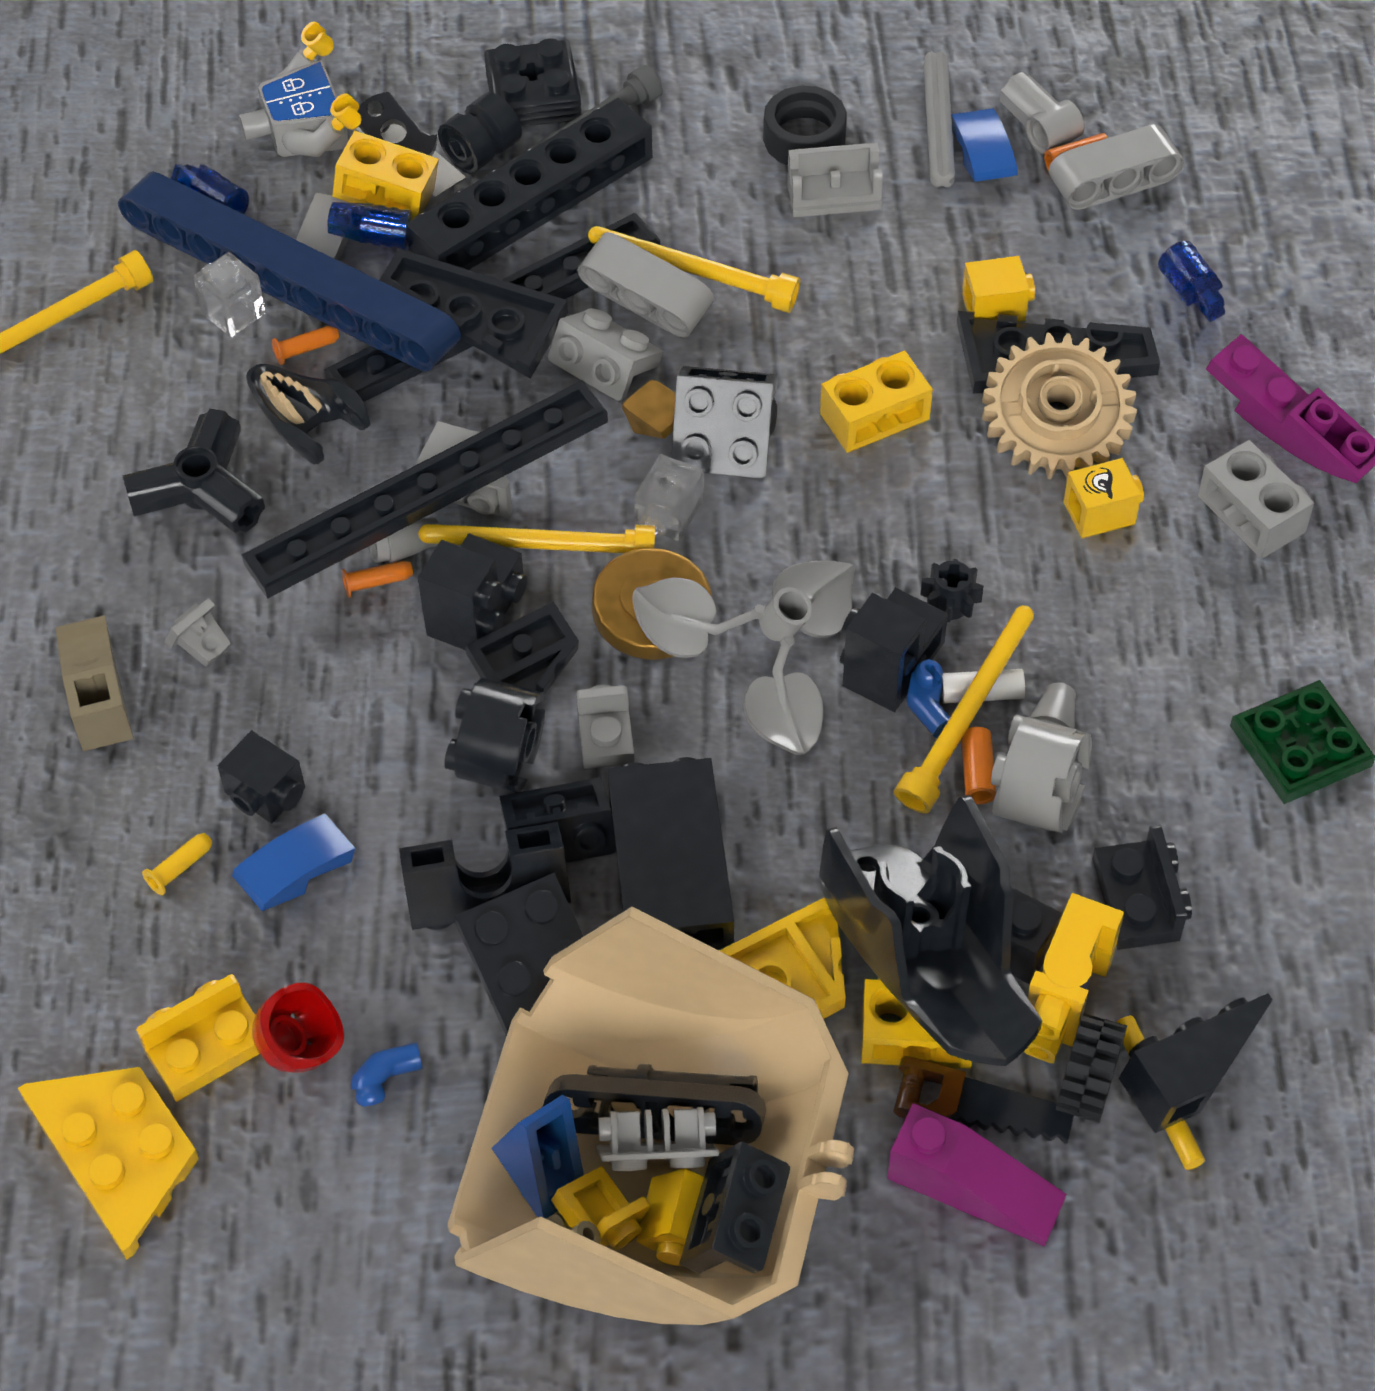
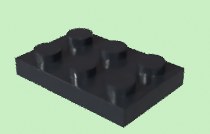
[454,873,584,1036]

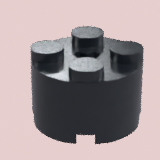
[444,678,545,793]

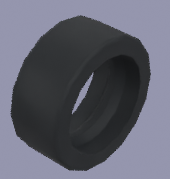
[763,85,847,165]

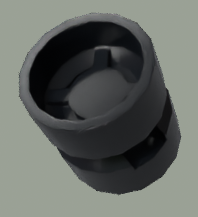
[438,92,522,174]

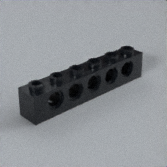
[406,98,653,270]

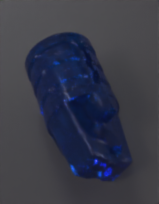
[170,164,249,214]
[327,202,412,250]
[1158,241,1225,322]

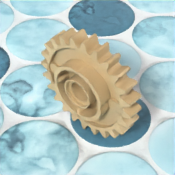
[982,333,1137,480]

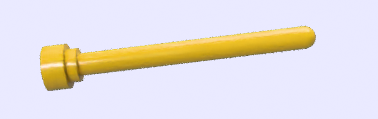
[588,226,801,313]
[0,250,154,354]
[418,524,655,553]
[894,605,1034,814]

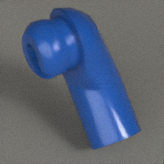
[907,659,950,738]
[351,1042,423,1107]

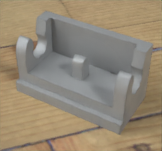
[787,143,883,217]

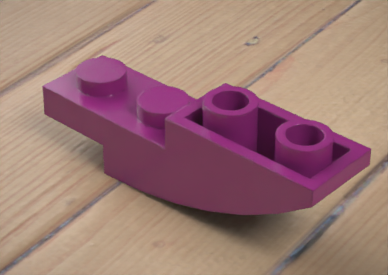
[1206,334,1375,483]

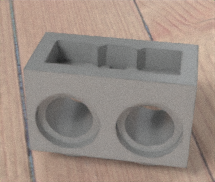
[1198,440,1314,559]

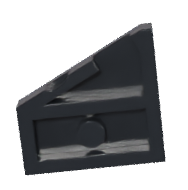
[466,602,579,706]

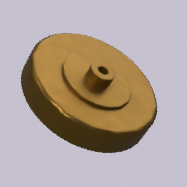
[592,548,712,660]

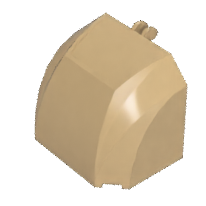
[448,907,854,1325]

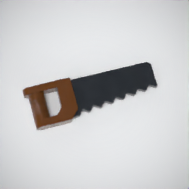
[893,1056,1074,1144]

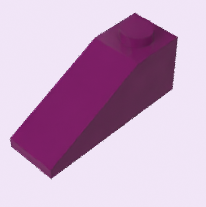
[887,1103,1067,1247]

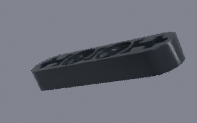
[543,1074,766,1146]

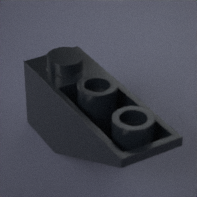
[1118,993,1273,1133]

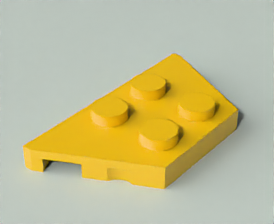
[719,897,846,1019]
[18,1067,199,1260]

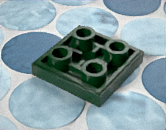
[1230,680,1375,804]

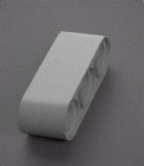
[1048,124,1184,210]
[577,232,714,338]

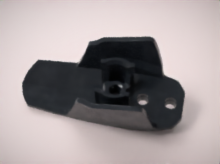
[819,795,1043,1066]

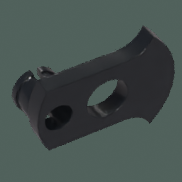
[357,92,438,156]

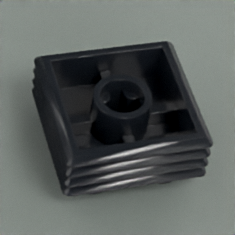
[484,38,582,127]

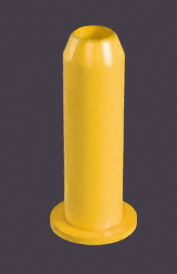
[142,833,213,896]

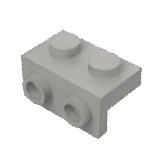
[548,308,664,401]

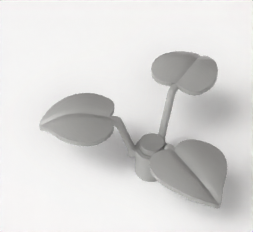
[632,560,855,755]

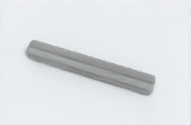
[924,51,955,188]

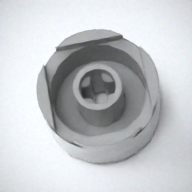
[991,715,1092,833]

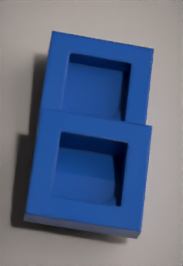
[951,108,1018,182]
[232,814,355,911]

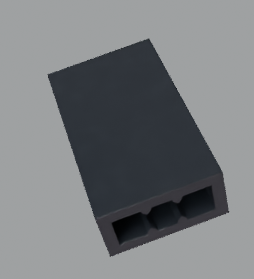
[607,757,734,949]

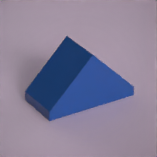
[492,1095,584,1219]

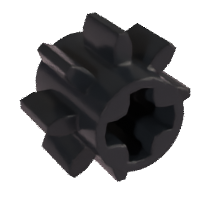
[920,559,984,622]

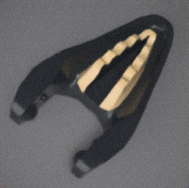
[246,364,370,464]

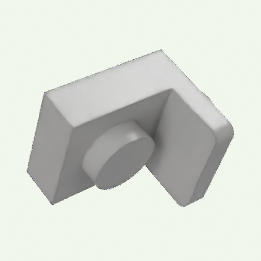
[576,685,635,769]

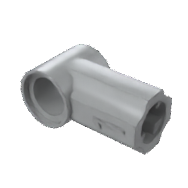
[999,72,1084,154]

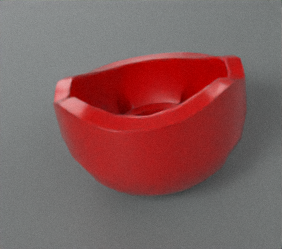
[252,982,344,1073]

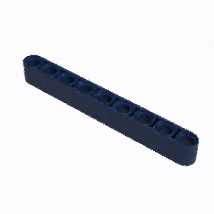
[118,171,461,371]

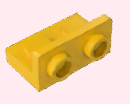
[136,974,259,1102]

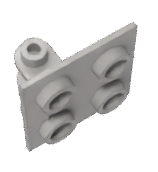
[596,1107,719,1171]

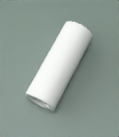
[941,669,1025,704]

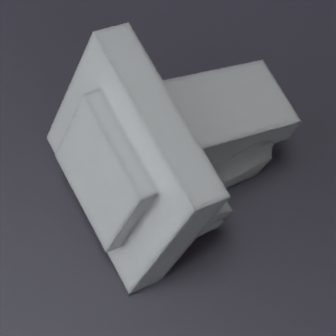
[164,598,231,667]

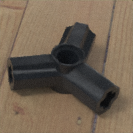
[123,408,265,533]

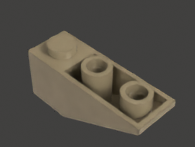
[55,615,134,752]

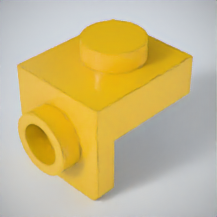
[551,1166,651,1250]

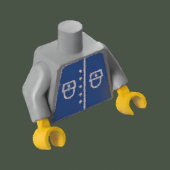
[239,22,361,157]

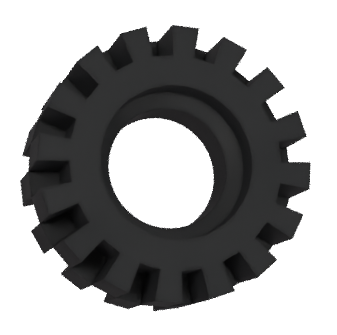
[1056,1013,1127,1123]

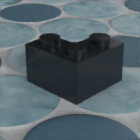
[418,533,527,651]
[840,587,948,713]

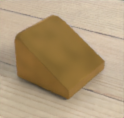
[622,380,676,439]

